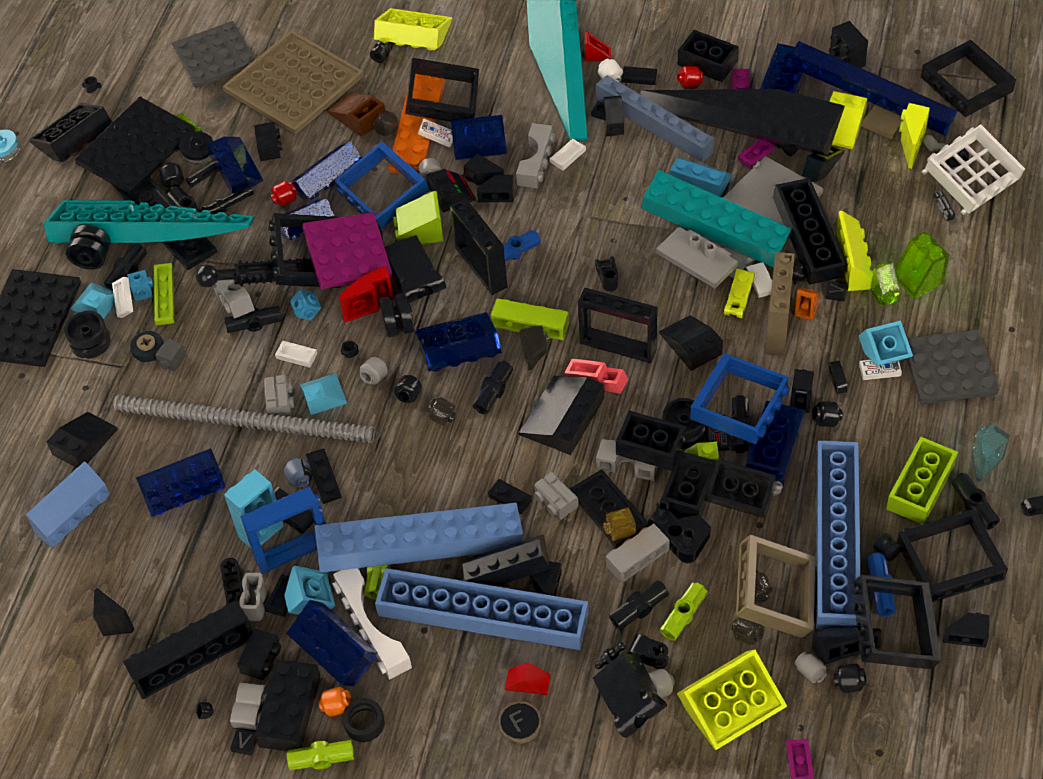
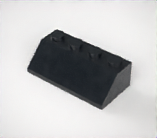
[462,535,550,586]

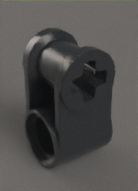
[595,256,619,291]
[627,634,669,669]

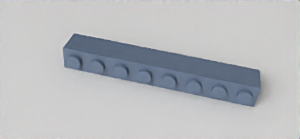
[596,75,714,163]

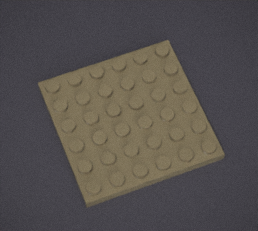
[222,30,364,135]

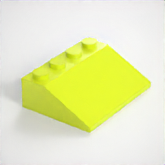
[374,8,452,50]
[677,650,787,750]

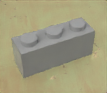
[606,524,669,584]

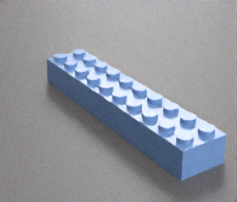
[816,441,860,629]
[315,503,523,573]
[375,568,589,650]

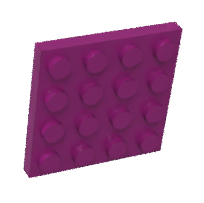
[302,212,393,289]

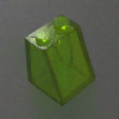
[891,231,949,299]

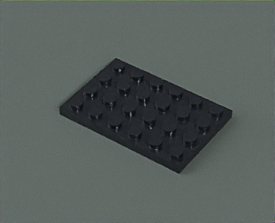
[75,96,195,195]
[0,269,81,367]

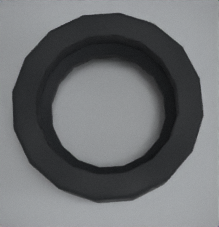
[342,698,385,742]

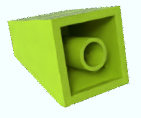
[393,191,444,244]

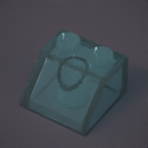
[972,422,1010,482]

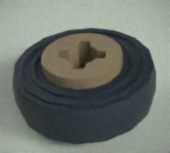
[130,331,164,362]

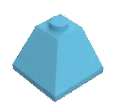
[71,282,115,319]
[859,320,913,366]
[300,373,347,415]
[285,565,336,616]

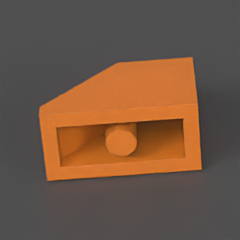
[795,288,820,321]

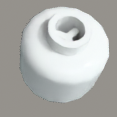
[598,59,623,82]

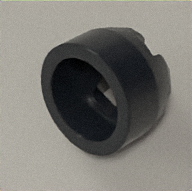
[196,702,214,719]

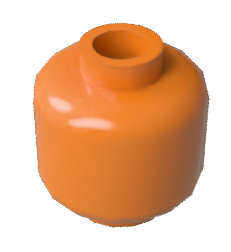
[318,687,352,717]

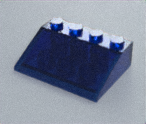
[415,312,502,372]

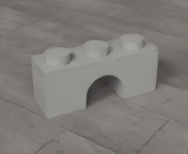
[213,280,255,319]
[596,439,658,481]

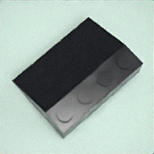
[29,103,113,162]
[519,376,605,455]

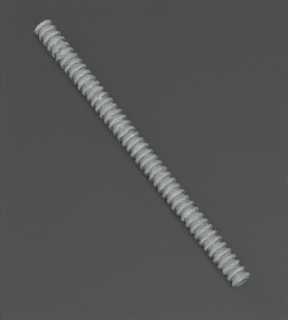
[113,395,375,444]

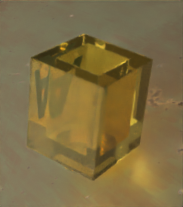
[603,507,636,541]

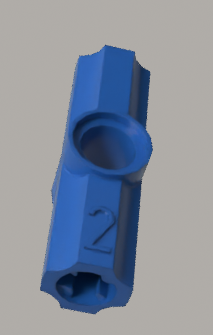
[503,230,541,262]
[866,553,896,617]

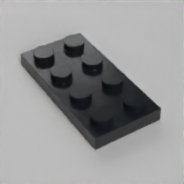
[570,469,649,548]

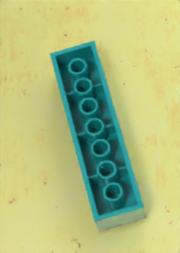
[641,170,792,268]

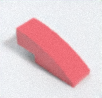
[564,359,628,394]

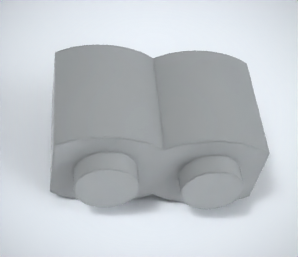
[240,573,267,621]
[230,683,267,731]

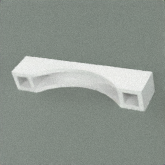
[332,568,412,680]

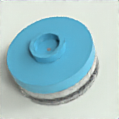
[0,130,21,164]

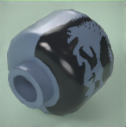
[284,458,313,488]

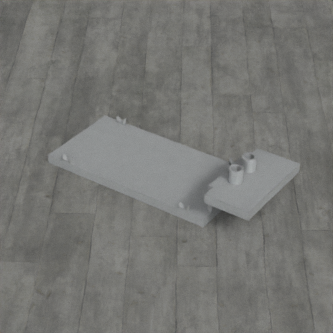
[656,156,823,289]

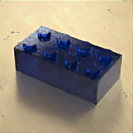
[760,43,811,94]
[745,400,805,486]
[136,448,226,517]
[286,600,378,687]

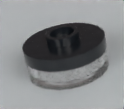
[179,131,215,166]

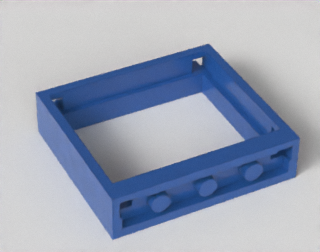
[334,142,429,229]
[690,353,790,444]
[240,487,326,574]

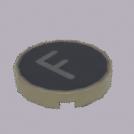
[498,701,542,744]

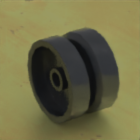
[65,225,111,270]
[379,292,414,338]
[64,311,111,359]
[663,398,705,449]

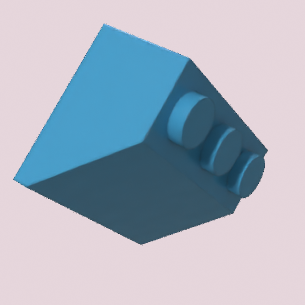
[670,158,732,197]

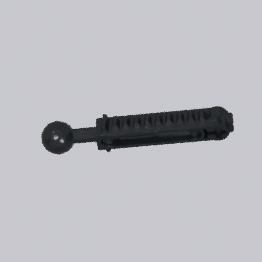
[195,257,315,288]

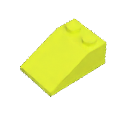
[829,91,867,149]
[899,103,930,169]

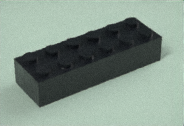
[773,178,847,285]
[123,600,253,700]

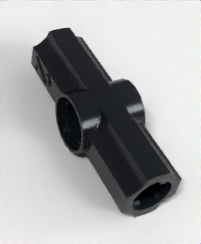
[167,186,202,213]
[104,243,147,290]
[224,306,282,333]
[473,360,513,415]
[730,395,750,453]
[951,473,1000,530]
[609,580,669,630]

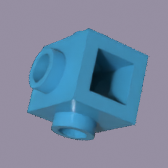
[127,270,154,302]
[290,289,321,321]

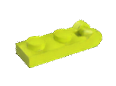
[724,269,755,319]

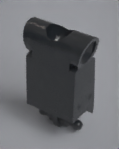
[385,235,447,303]
[593,642,667,738]

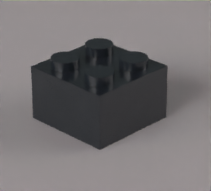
[829,21,868,73]

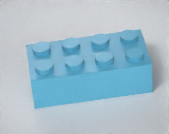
[224,469,284,548]

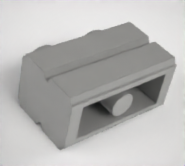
[264,375,295,417]
[534,472,578,519]

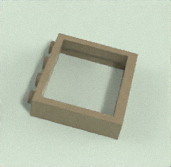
[765,252,795,356]
[736,534,816,638]

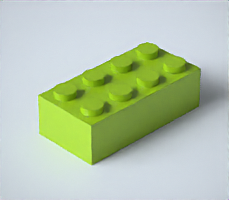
[886,437,958,524]

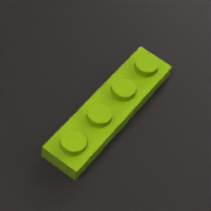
[154,263,174,326]

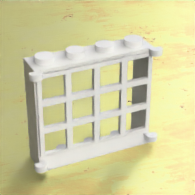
[922,125,1025,215]

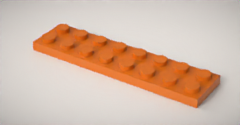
[388,74,445,173]

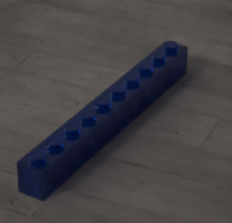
[787,41,958,136]

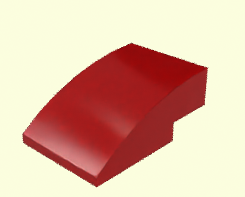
[338,266,394,323]

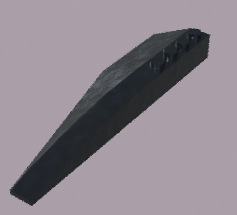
[640,89,845,157]

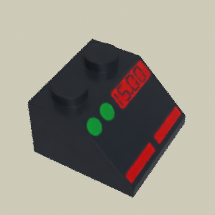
[428,169,476,212]

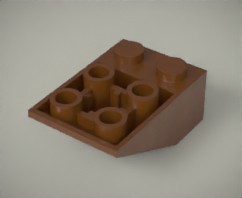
[327,92,386,137]

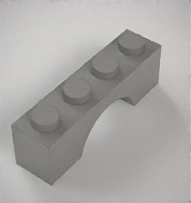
[516,123,555,188]

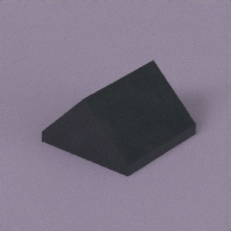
[93,588,135,636]

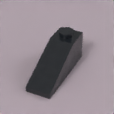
[802,145,845,182]
[812,628,882,664]

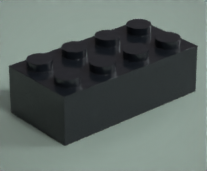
[255,659,321,751]

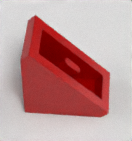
[585,31,611,62]
[505,662,550,695]

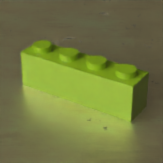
[491,298,569,341]

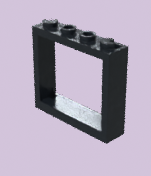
[921,40,1016,117]
[405,57,479,125]
[450,198,508,295]
[268,213,341,288]
[578,287,657,363]
[897,509,1008,603]
[851,574,941,669]

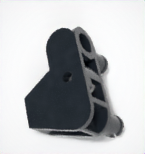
[648,500,711,564]

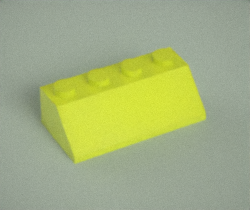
[836,211,874,291]

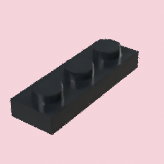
[306,448,342,504]

